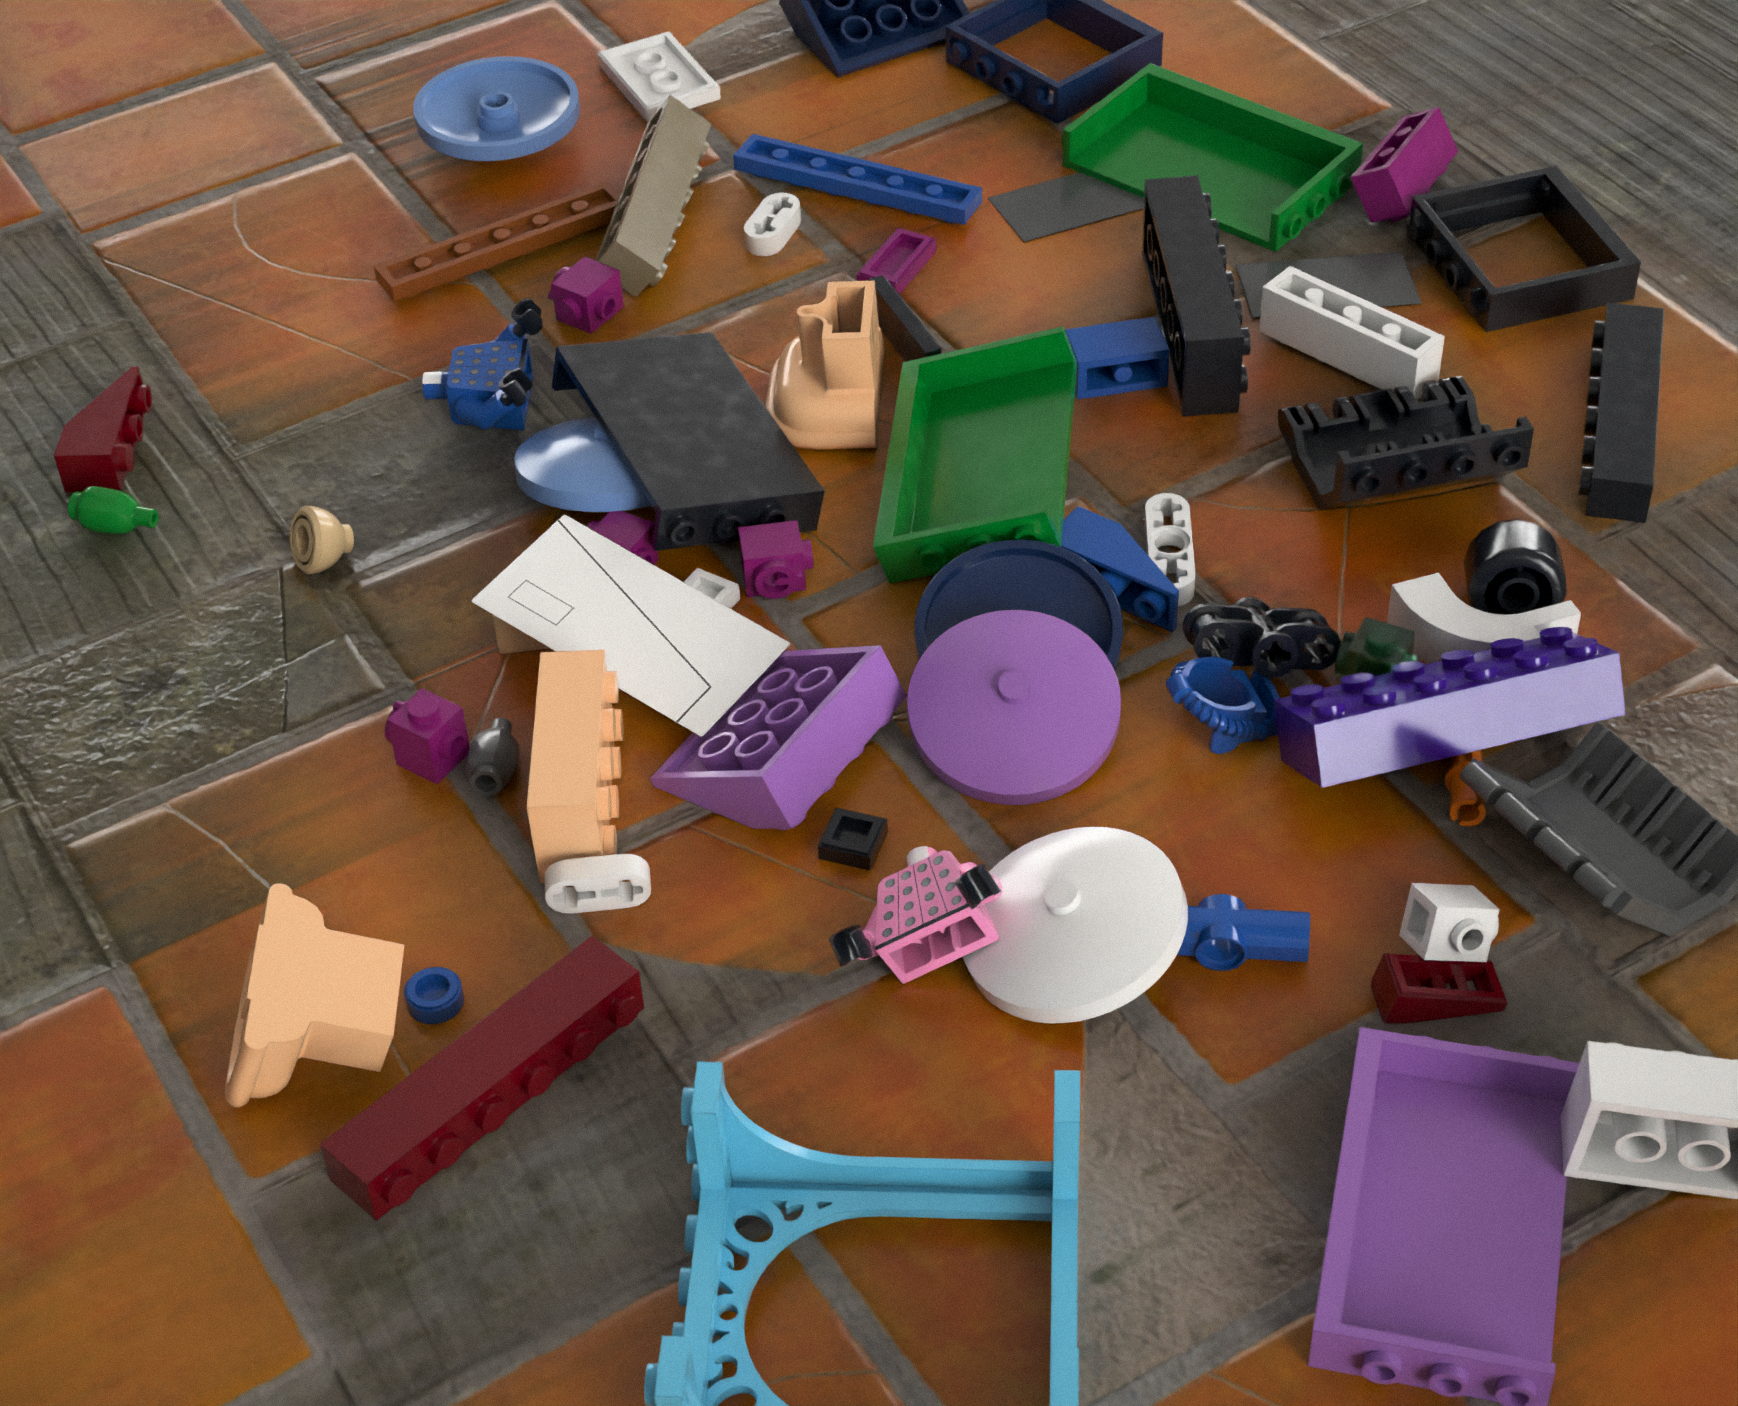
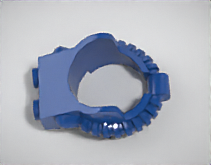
[1166,657,1280,754]

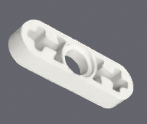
[1144,493,1195,606]

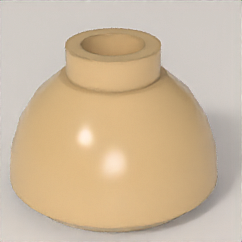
[290,506,354,574]

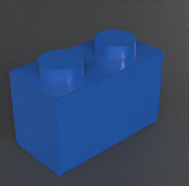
[1065,317,1169,400]

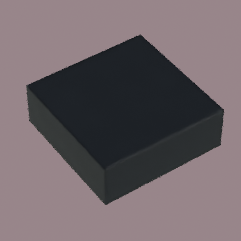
[818,808,888,871]

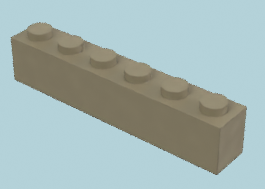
[595,95,711,297]

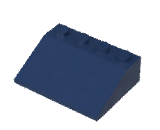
[779,0,970,78]

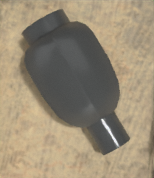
[464,718,520,796]

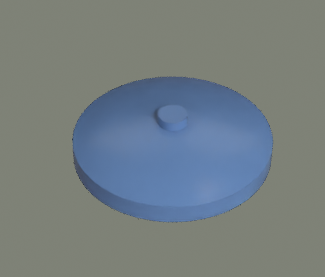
[413,56,580,161]
[514,416,652,512]

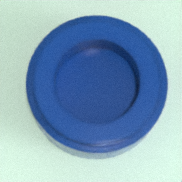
[404,967,464,1024]

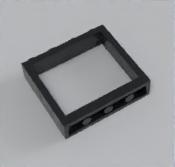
[1406,165,1641,332]

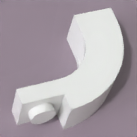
[1387,572,1581,663]

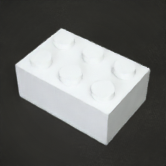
[1560,1041,1738,1199]

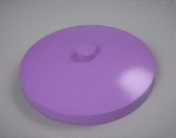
[907,610,1121,805]

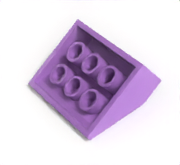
[650,645,907,830]

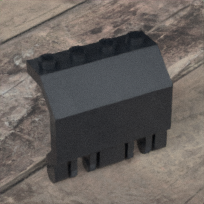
[1278,376,1534,511]

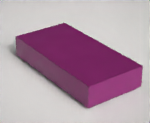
[856,228,936,294]

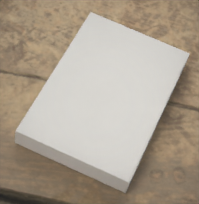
[597,32,721,122]

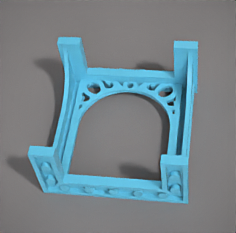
[644,1062,1080,1406]

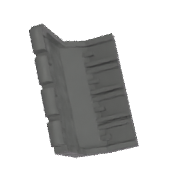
[1459,722,1738,936]

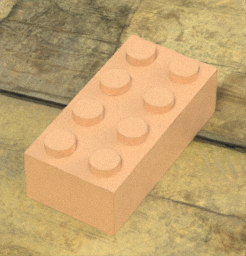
[527,650,624,883]

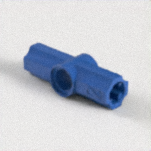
[1177,894,1310,971]

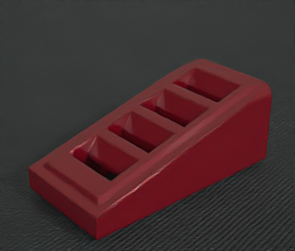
[1371,953,1508,1024]

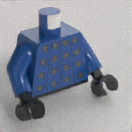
[423,298,543,430]

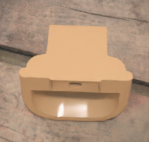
[765,281,885,450]
[225,883,404,1108]

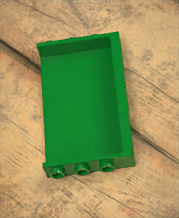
[1061,63,1363,252]
[873,326,1077,583]

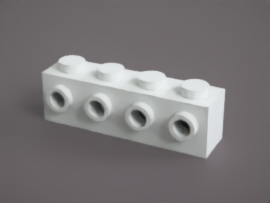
[1259,266,1445,400]

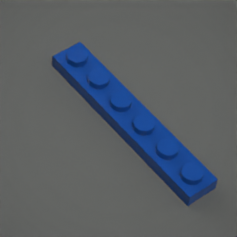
[733,134,982,225]

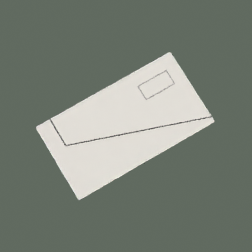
[472,515,790,737]

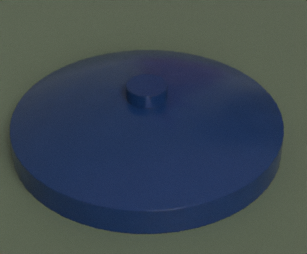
[914,540,1123,671]

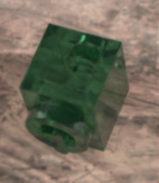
[1335,617,1420,677]

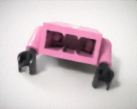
[828,846,1002,984]

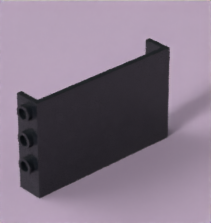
[552,332,825,551]

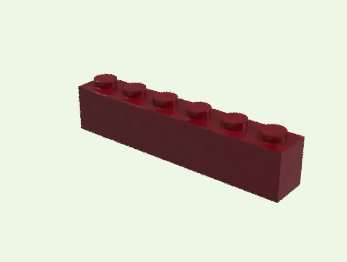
[320,936,644,1221]

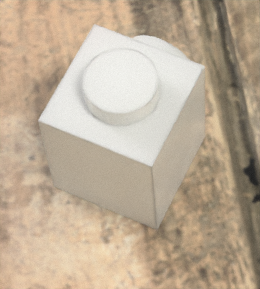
[1399,883,1500,962]

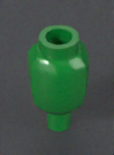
[68,486,159,534]

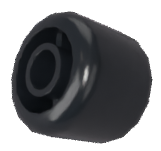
[1464,519,1567,615]

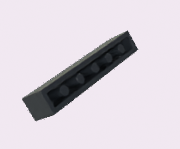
[1578,302,1664,523]

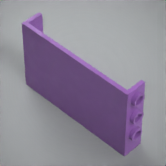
[1308,1027,1579,1406]

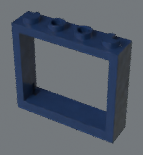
[945,0,1163,124]

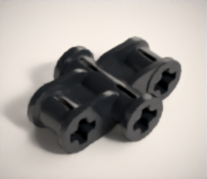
[1182,597,1342,678]

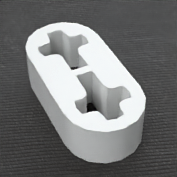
[744,193,801,256]
[545,854,651,913]

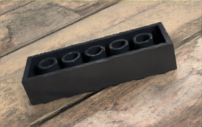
[1142,176,1251,417]

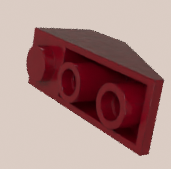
[54,366,152,492]

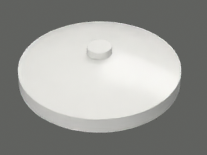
[963,827,1188,1023]

